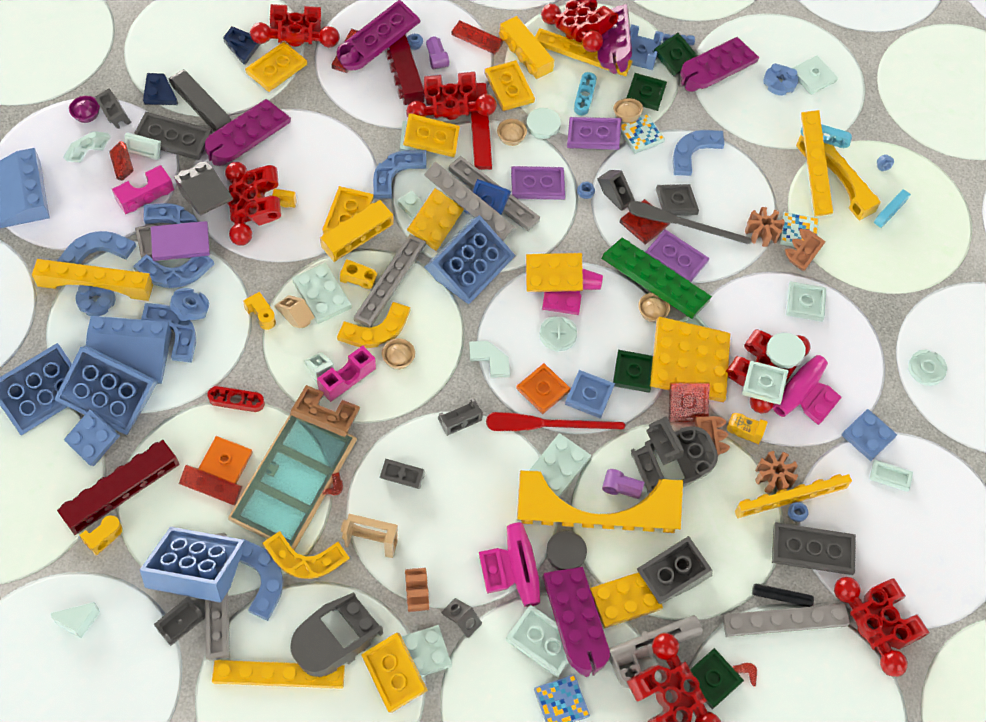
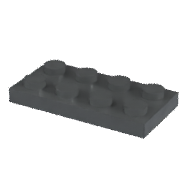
[134,111,212,160]
[772,522,856,575]

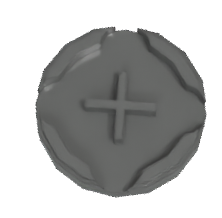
[546,531,587,570]

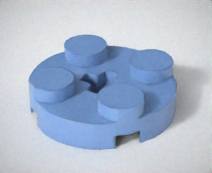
[763,63,798,95]
[75,285,116,316]
[170,288,209,321]

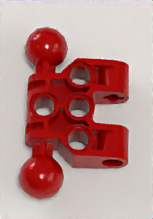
[541,0,619,53]
[250,4,340,48]
[406,71,497,120]
[225,162,281,246]
[726,329,811,414]
[834,577,930,677]
[626,633,721,722]

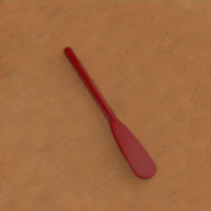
[486,412,626,431]

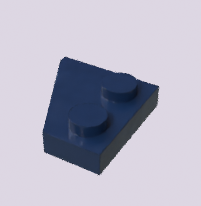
[223,26,260,65]
[143,73,178,105]

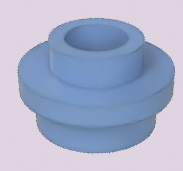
[407,34,423,50]
[877,154,894,171]
[577,182,595,199]
[788,502,808,522]

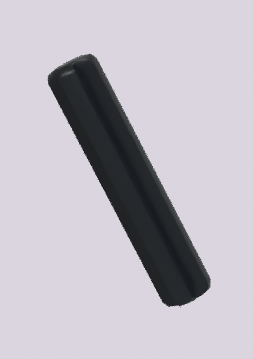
[752,583,814,607]

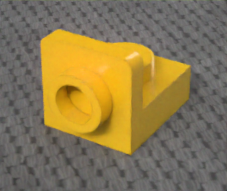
[269,189,297,208]

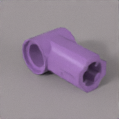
[426,36,449,70]
[602,469,644,499]

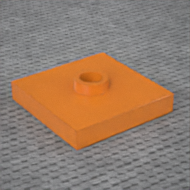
[516,363,571,414]
[198,436,253,486]

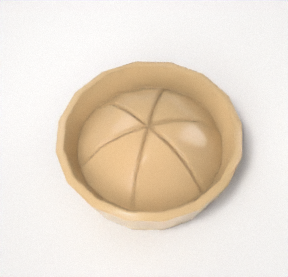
[613,98,643,123]
[497,119,527,146]
[639,292,671,322]
[382,338,415,370]

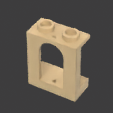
[341,513,398,558]

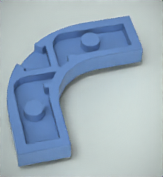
[673,130,724,176]
[373,150,427,199]
[144,203,198,224]
[57,231,136,264]
[133,254,214,288]
[141,303,196,363]
[239,538,283,621]

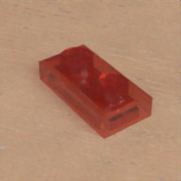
[109,141,134,181]

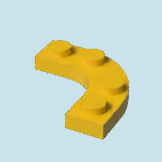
[337,302,411,348]
[262,531,350,579]

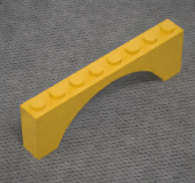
[517,470,683,533]

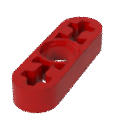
[207,386,265,412]

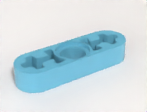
[574,72,597,116]
[801,124,852,148]
[874,189,911,228]

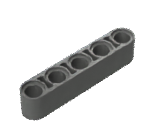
[168,69,232,132]

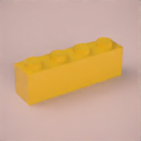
[499,16,554,79]
[320,200,394,262]

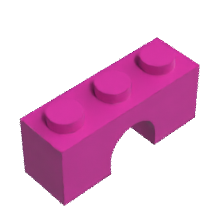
[112,165,174,214]
[317,345,376,402]

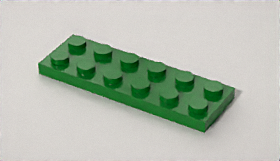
[601,237,712,319]

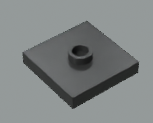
[656,184,699,216]

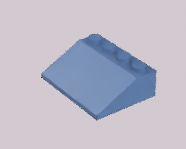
[0,148,50,228]
[424,215,516,304]
[86,316,172,384]
[0,343,72,435]
[54,346,158,435]
[140,527,245,603]

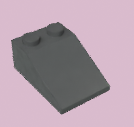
[174,161,233,216]
[637,536,712,604]

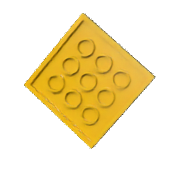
[650,316,731,403]

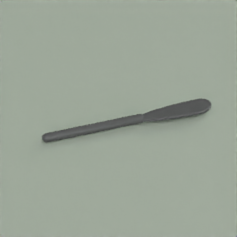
[628,201,752,244]

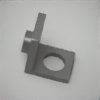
[441,598,482,638]

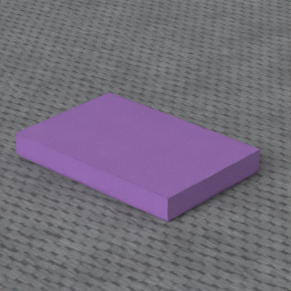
[567,117,621,150]
[511,166,565,200]
[151,221,210,261]
[645,229,710,282]

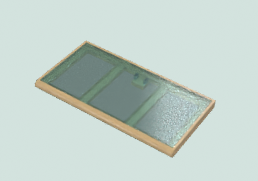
[228,415,357,551]

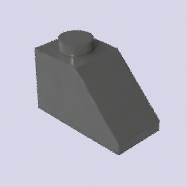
[597,170,635,211]

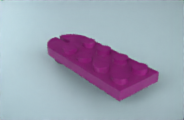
[336,0,421,70]
[597,4,632,74]
[681,37,760,92]
[205,99,291,166]
[542,567,610,677]

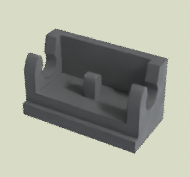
[94,88,132,129]
[438,399,483,436]
[646,416,684,465]
[379,458,425,489]
[154,596,205,646]

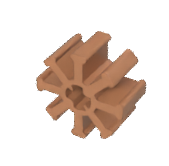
[745,207,785,247]
[755,451,798,494]
[405,567,429,612]

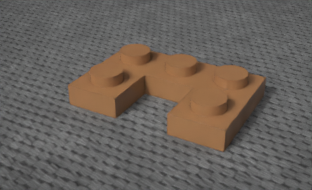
[290,385,360,437]

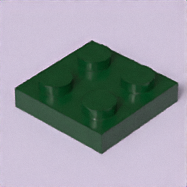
[653,32,698,77]
[626,73,667,111]
[613,349,653,393]
[687,648,744,710]

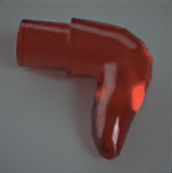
[322,472,343,495]
[733,663,757,687]

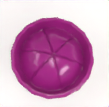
[69,95,100,123]

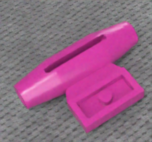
[542,268,603,315]
[773,355,842,425]
[479,522,540,607]

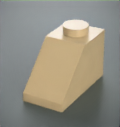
[274,295,315,328]

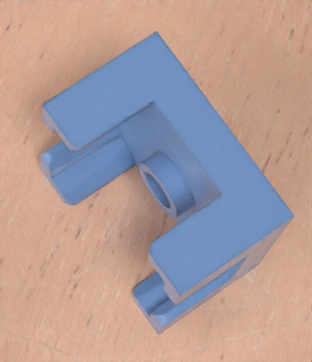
[630,24,664,71]

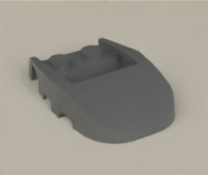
[631,426,718,495]
[290,592,383,677]

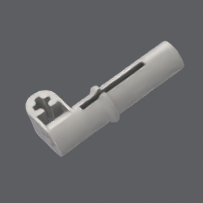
[609,615,703,688]

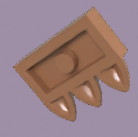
[785,229,826,271]
[695,416,730,456]

